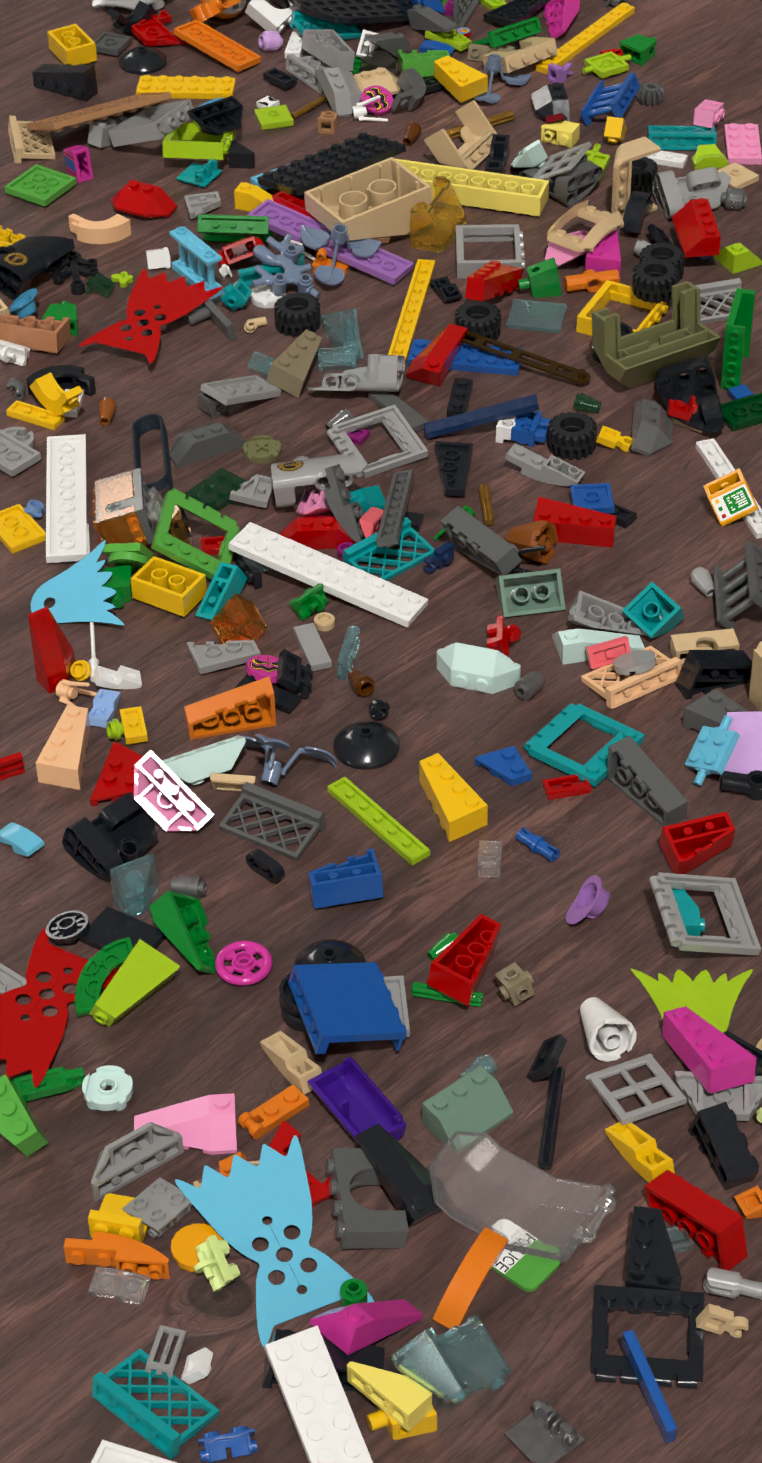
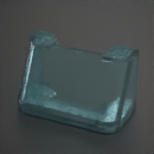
[390,1314,512,1405]

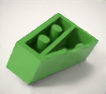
[397,50,450,79]
[0,1074,49,1157]

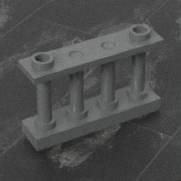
[713,541,762,630]

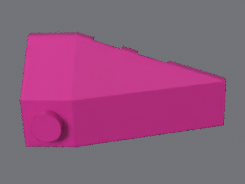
[544,0,580,39]
[309,1299,424,1355]

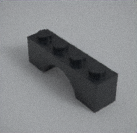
[485,134,510,174]

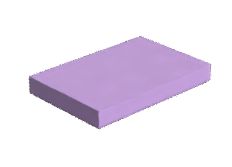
[724,711,762,774]

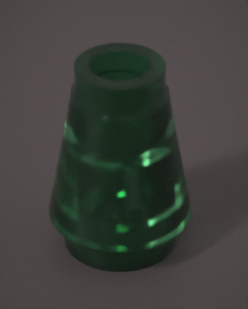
[573,393,602,413]

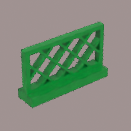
[469,16,542,48]

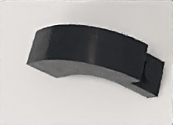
[107,1,158,34]
[621,190,654,234]
[26,365,96,397]

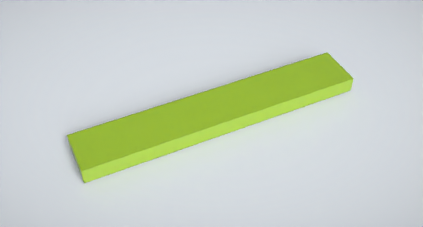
[327,777,430,866]

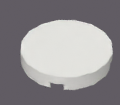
[250,285,286,308]

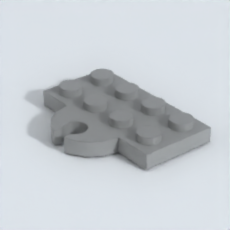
[0,427,41,477]

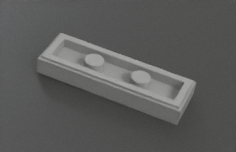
[293,623,332,671]

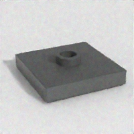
[94,31,132,56]

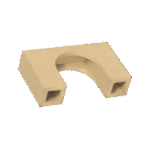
[482,37,558,73]

